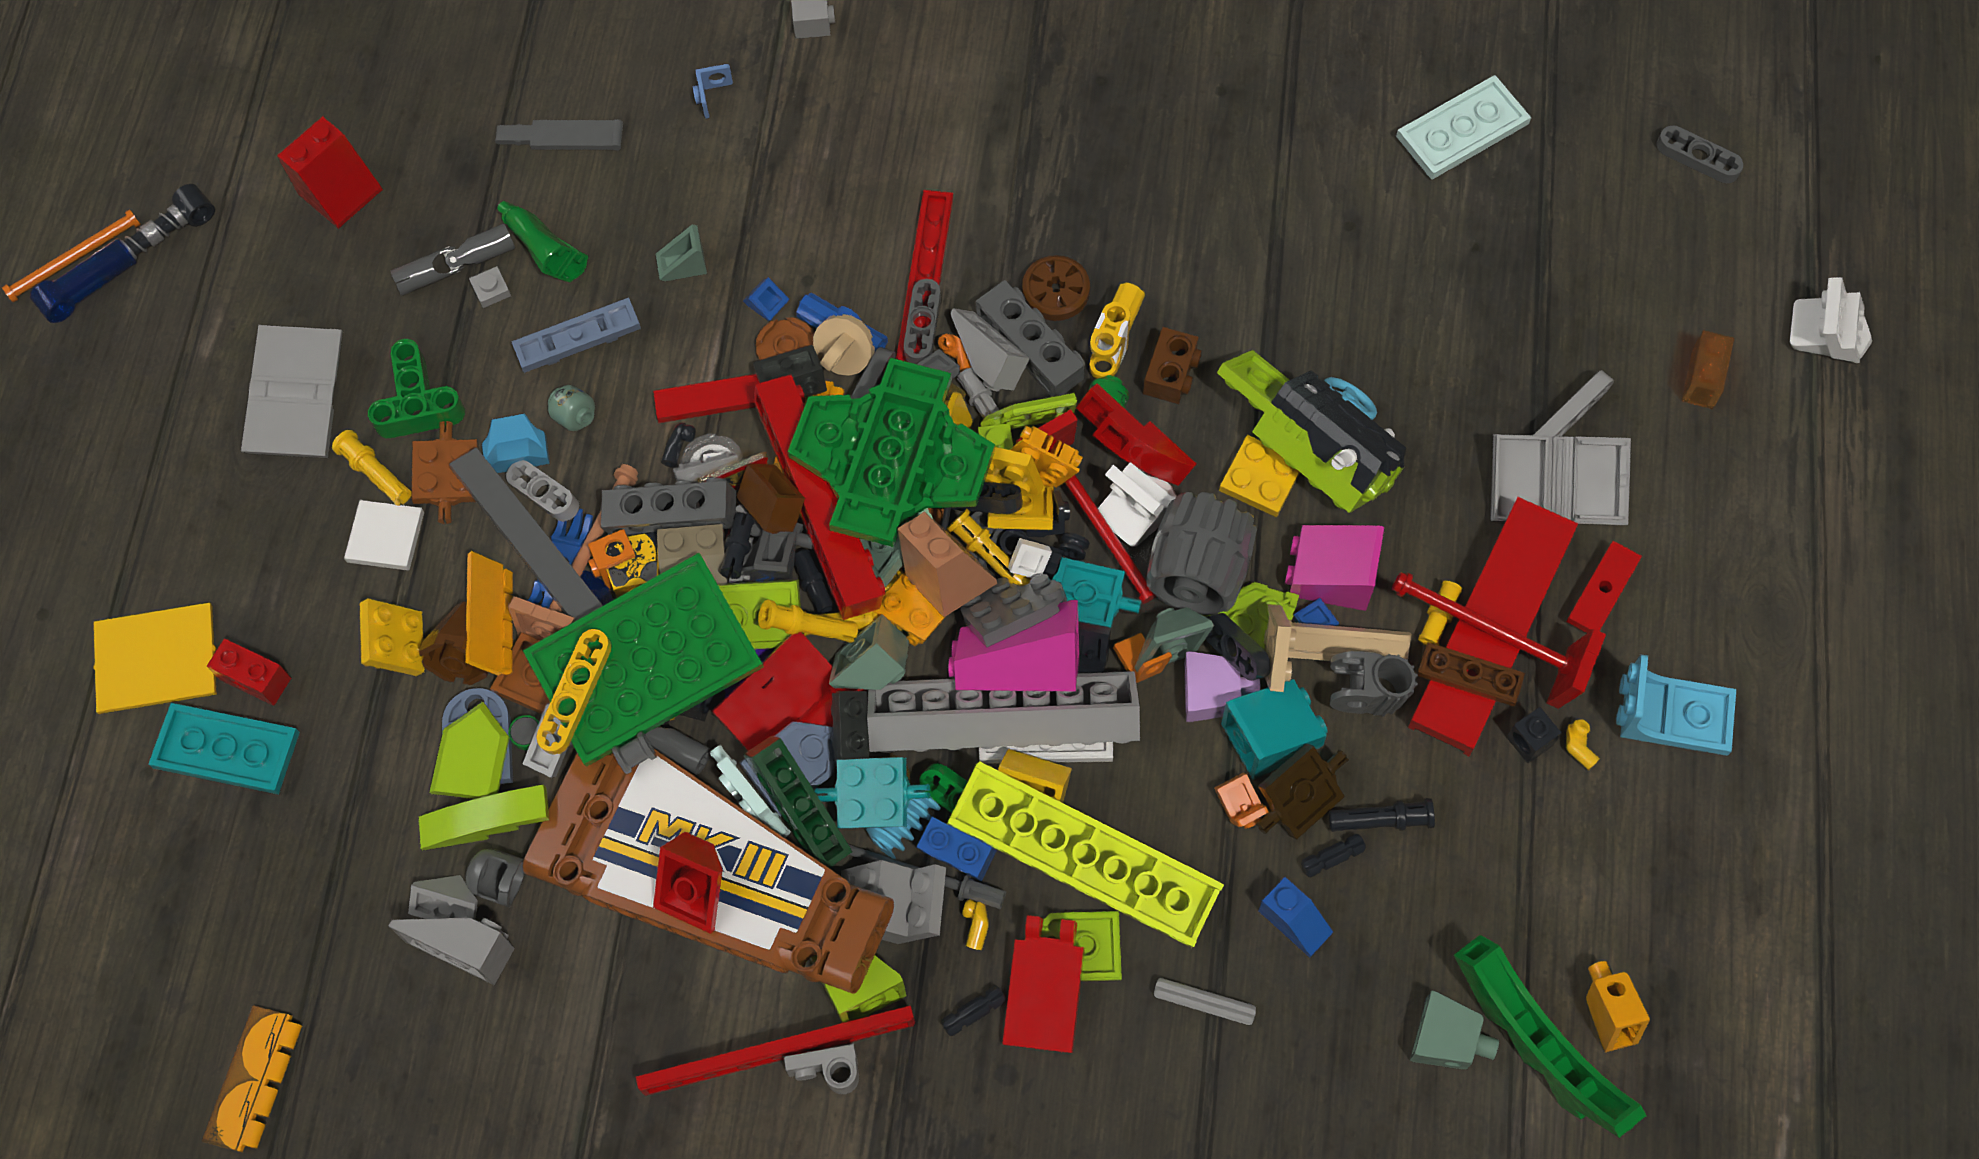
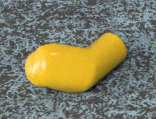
[962,899,989,950]

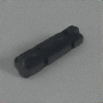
[1301,834,1366,877]
[941,986,1006,1036]

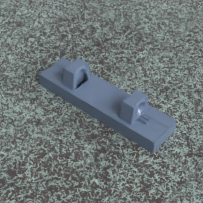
[512,298,641,373]

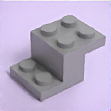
[838,860,946,944]

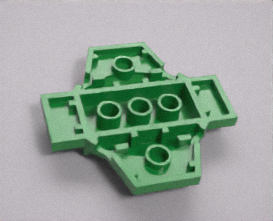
[788,358,995,547]

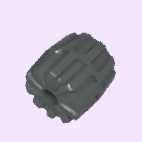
[1146,492,1257,615]

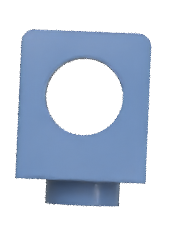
[693,64,733,119]

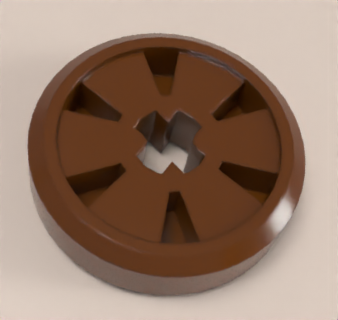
[1022,255,1090,321]

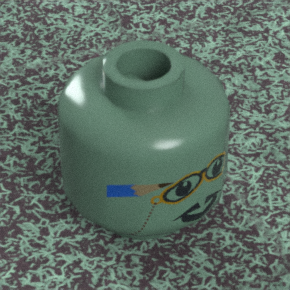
[548,385,595,431]

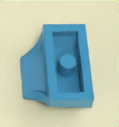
[482,414,550,473]

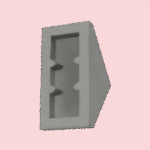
[408,875,478,920]

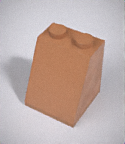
[898,512,997,617]

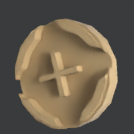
[813,314,875,376]

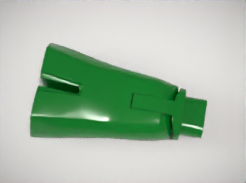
[497,201,588,282]

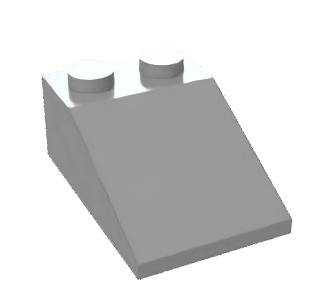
[389,918,515,985]

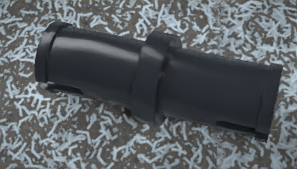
[720,513,755,579]
[794,549,837,614]

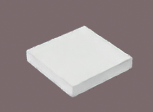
[344,500,424,570]

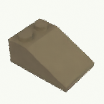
[657,524,729,584]

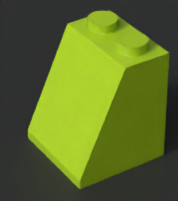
[810,956,907,1023]

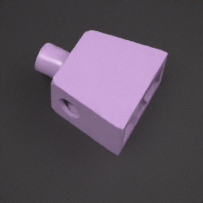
[1184,652,1260,722]

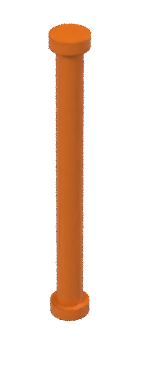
[2,209,141,303]

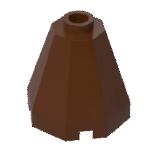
[419,601,489,685]

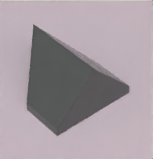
[729,529,797,579]

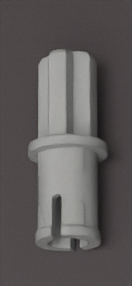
[957,368,999,420]

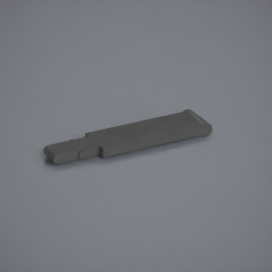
[495,119,623,151]

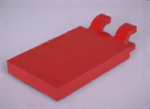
[1002,915,1085,1053]

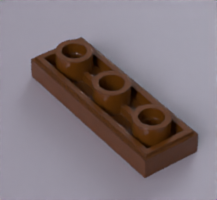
[1417,642,1525,707]

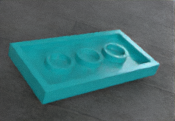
[148,703,300,795]

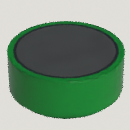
[508,715,539,750]

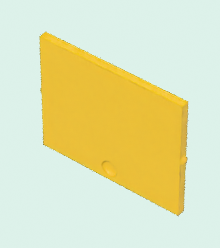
[93,603,217,714]

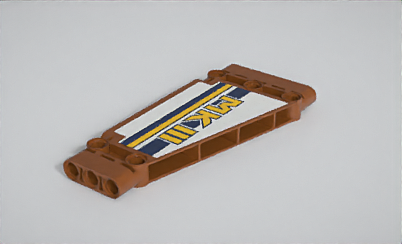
[523,749,894,994]

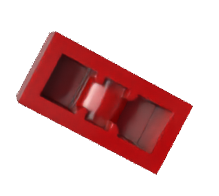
[207,638,292,706]

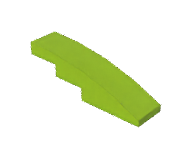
[419,785,549,850]

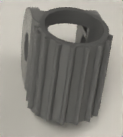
[1330,651,1418,717]

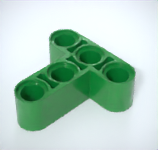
[368,339,465,438]

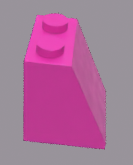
[1285,525,1384,611]

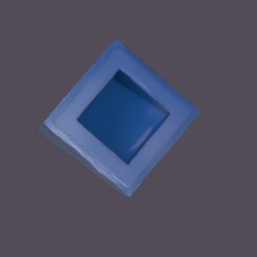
[743,277,790,321]

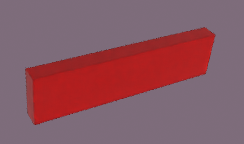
[653,374,759,423]

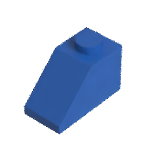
[1259,877,1333,958]

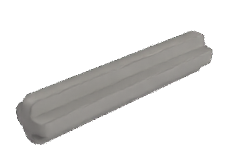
[1154,978,1256,1025]

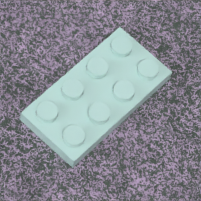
[1396,75,1531,180]

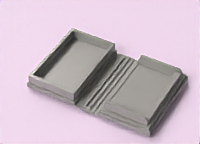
[241,325,343,458]
[1491,434,1631,525]

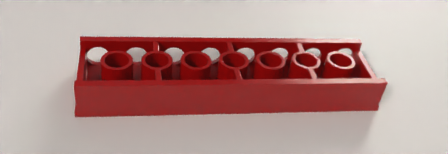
[1408,497,1578,756]

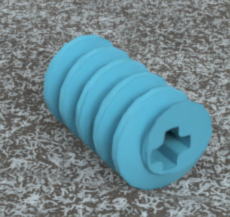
[866,791,941,859]

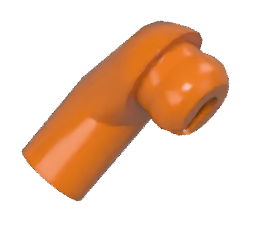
[938,334,972,373]

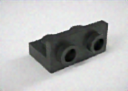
[753,345,827,398]
[831,691,869,761]

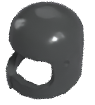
[466,849,525,908]

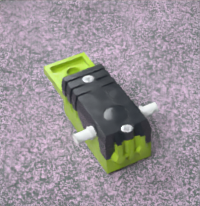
[1217,350,1406,513]

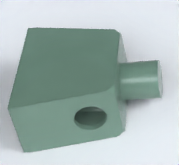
[1410,991,1499,1069]

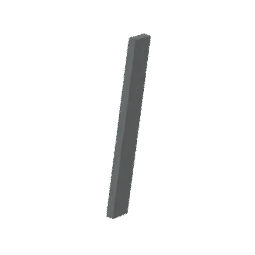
[449,447,603,621]

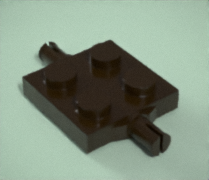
[1256,743,1349,840]

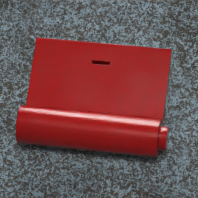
[712,632,867,751]

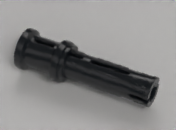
[1329,798,1435,832]

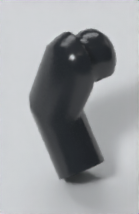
[661,422,696,468]

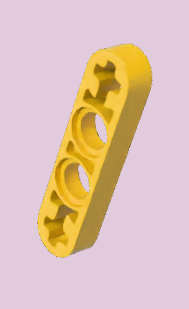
[536,629,612,755]

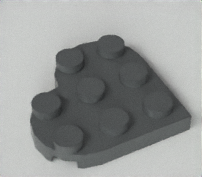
[961,574,1067,647]

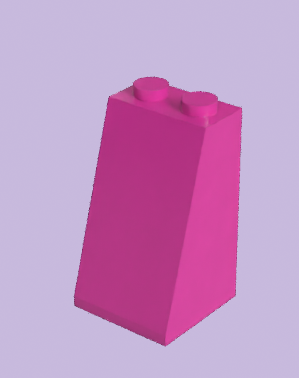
[949,600,1079,691]

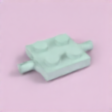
[710,745,791,838]

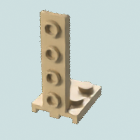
[1264,604,1412,692]

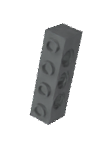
[976,280,1085,397]
[601,478,736,536]

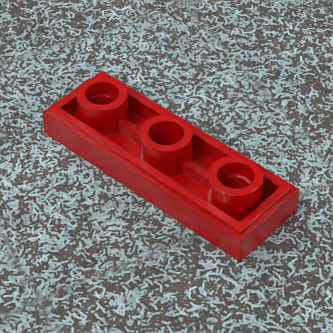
[1566,541,1642,633]

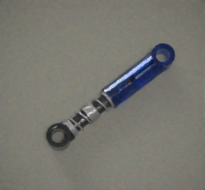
[30,184,215,323]

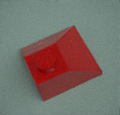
[653,832,723,934]

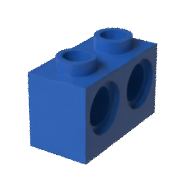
[917,817,997,882]

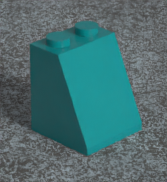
[1221,679,1328,780]

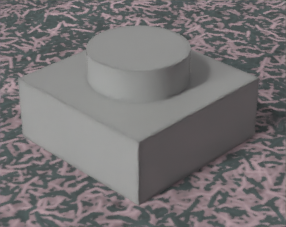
[469,266,511,308]

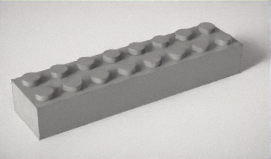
[867,671,1140,753]

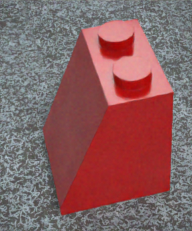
[277,116,383,229]

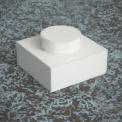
[1008,538,1052,578]

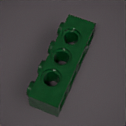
[743,736,853,868]

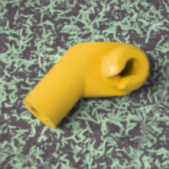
[1566,719,1600,771]

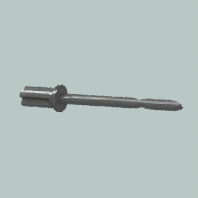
[848,844,1007,909]

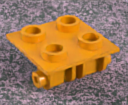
[1009,426,1083,488]
[872,572,945,646]

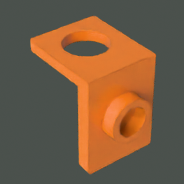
[588,529,636,589]
[1113,633,1172,683]

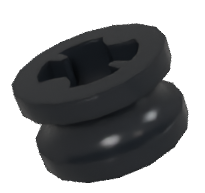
[1058,533,1090,561]

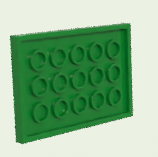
[523,553,764,767]

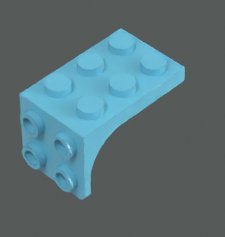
[1616,654,1736,756]

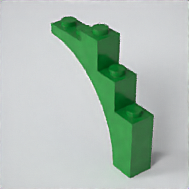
[1454,935,1647,1138]

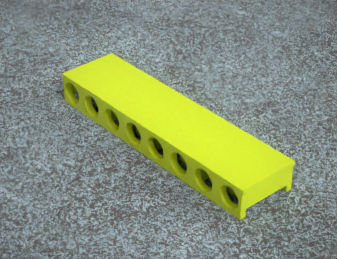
[947,761,1224,948]

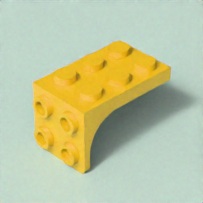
[945,392,1044,496]

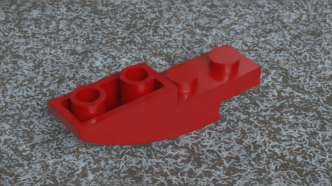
[1076,383,1197,486]

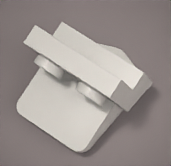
[1790,277,1872,363]
[1098,462,1177,546]

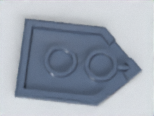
[740,721,835,816]

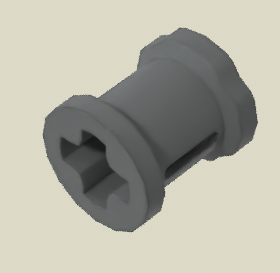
[612,731,657,774]

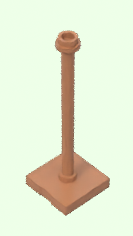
[508,464,638,640]

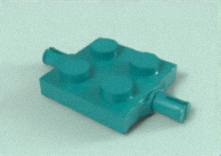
[1052,557,1141,628]
[815,757,930,829]

